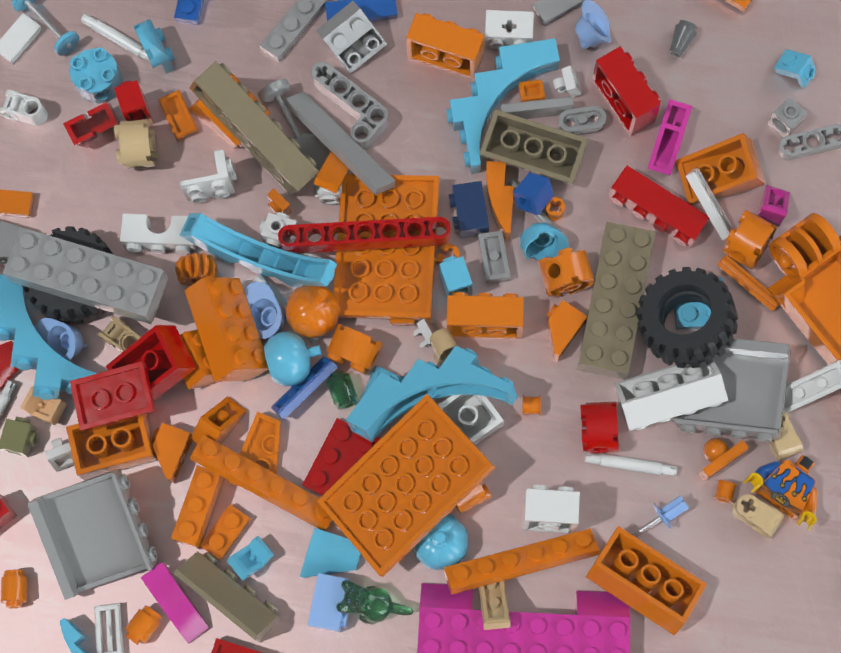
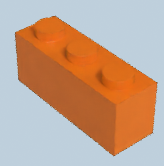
[171,465,225,550]

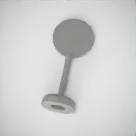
[258,79,329,173]

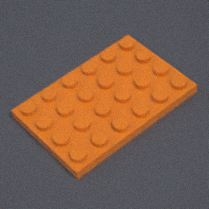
[333,174,440,320]
[317,394,496,577]

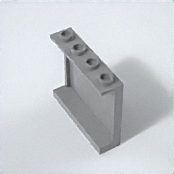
[674,339,791,442]
[27,468,158,600]

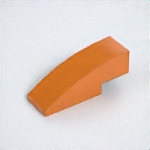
[486,161,514,240]

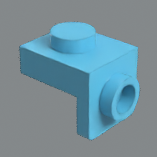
[774,49,816,88]
[227,536,273,581]

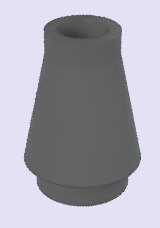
[669,20,697,58]

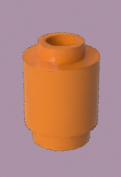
[0,569,27,609]
[124,605,162,645]

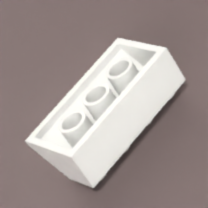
[614,359,728,430]

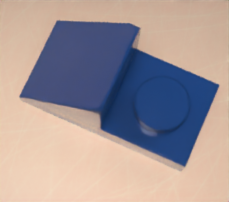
[174,0,204,25]

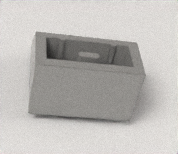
[316,1,387,74]

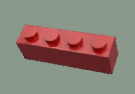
[609,165,710,248]

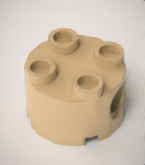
[114,118,157,169]

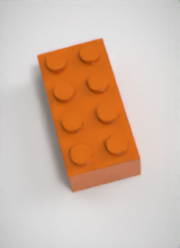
[185,277,269,382]
[585,526,707,635]

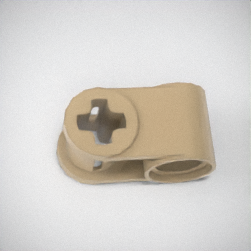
[97,315,140,352]
[430,328,458,368]
[769,411,803,461]
[732,494,784,539]

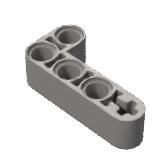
[311,62,389,150]

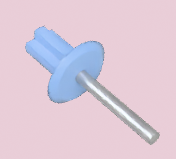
[632,495,689,538]

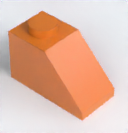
[547,300,587,362]
[190,396,247,444]
[152,423,193,484]

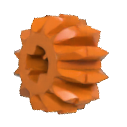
[175,253,218,287]

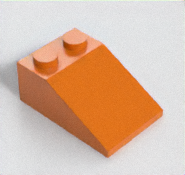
[676,133,765,205]

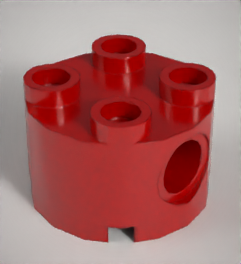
[581,401,619,453]

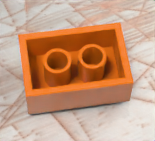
[406,13,484,79]
[447,292,524,339]
[66,414,157,480]

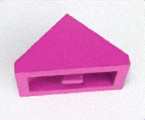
[757,185,790,227]

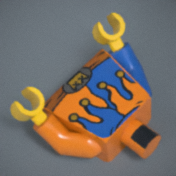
[743,455,818,531]

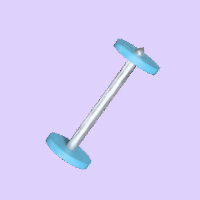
[12,0,79,56]

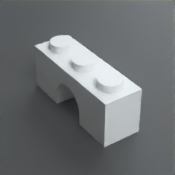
[120,213,197,255]

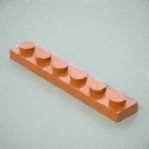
[190,435,332,531]
[443,528,600,595]

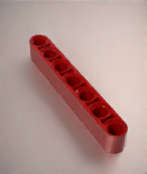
[278,217,451,254]

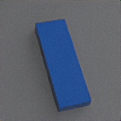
[325,0,398,22]
[271,356,338,420]

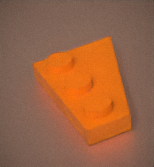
[228,412,281,491]

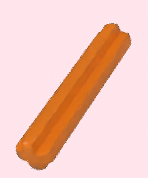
[717,255,779,311]

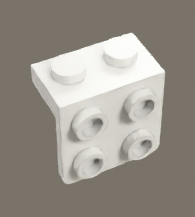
[180,149,238,203]

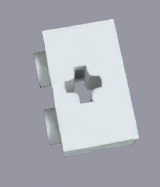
[485,10,534,49]

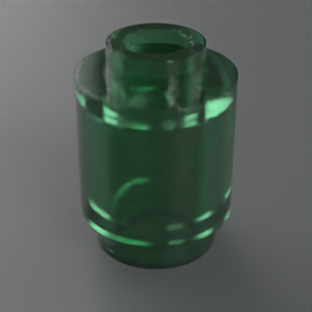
[326,370,357,410]

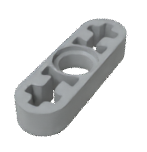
[777,124,841,160]

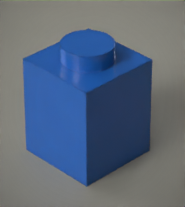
[513,172,554,216]

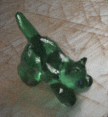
[336,580,413,624]

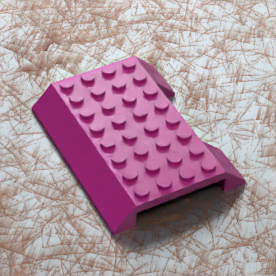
[417,583,630,653]

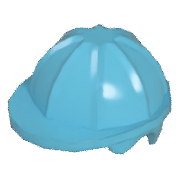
[520,222,569,260]

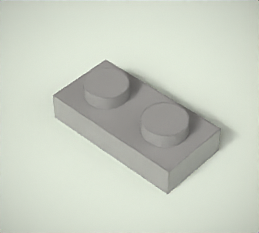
[478,230,511,283]

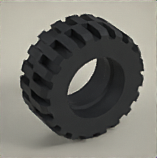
[22,226,114,325]
[637,267,738,369]

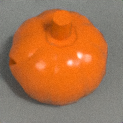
[285,285,341,338]

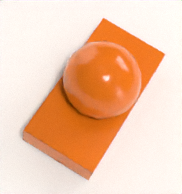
[699,438,748,480]

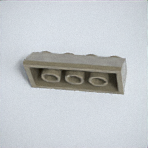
[479,109,588,185]
[173,551,280,643]

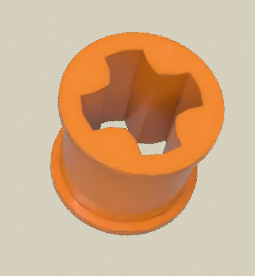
[545,197,565,221]
[522,395,541,416]
[713,480,737,503]

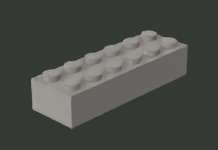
[2,227,168,324]

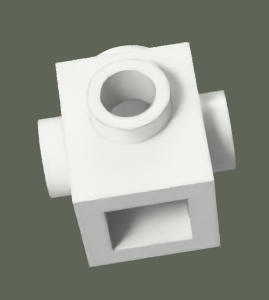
[259,212,298,248]

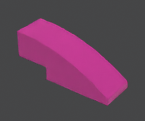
[647,99,692,176]
[140,562,210,644]

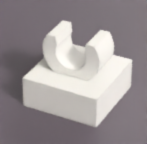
[553,66,582,98]
[413,318,441,347]
[45,437,74,472]

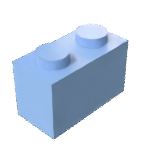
[308,573,354,632]

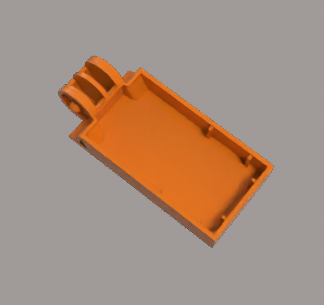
[767,213,841,365]

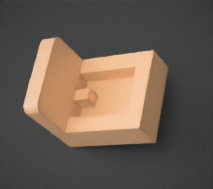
[20,387,67,426]

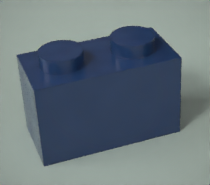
[448,181,489,239]

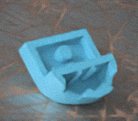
[133,19,175,74]

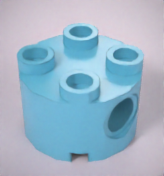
[69,47,123,104]

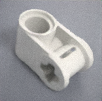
[0,90,48,126]

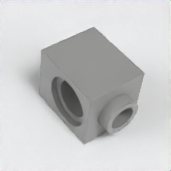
[768,97,808,138]

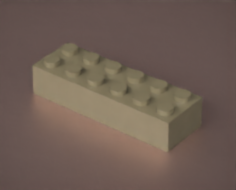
[189,61,319,195]
[577,222,656,380]

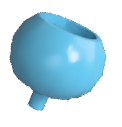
[264,331,322,386]
[413,514,469,571]

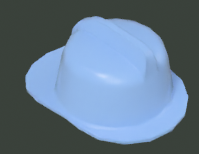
[575,0,611,49]
[244,281,286,339]
[34,318,87,361]

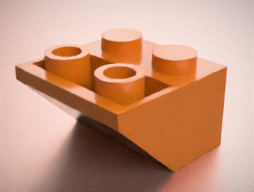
[180,330,215,390]

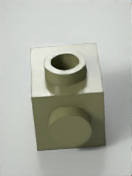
[0,417,38,457]

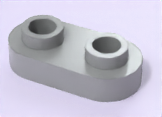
[558,106,606,135]

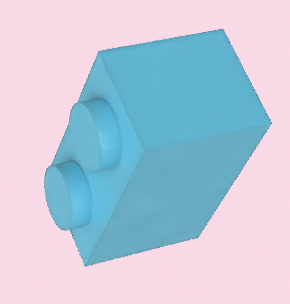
[439,256,473,298]

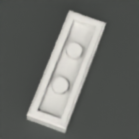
[686,168,733,240]
[783,360,841,413]

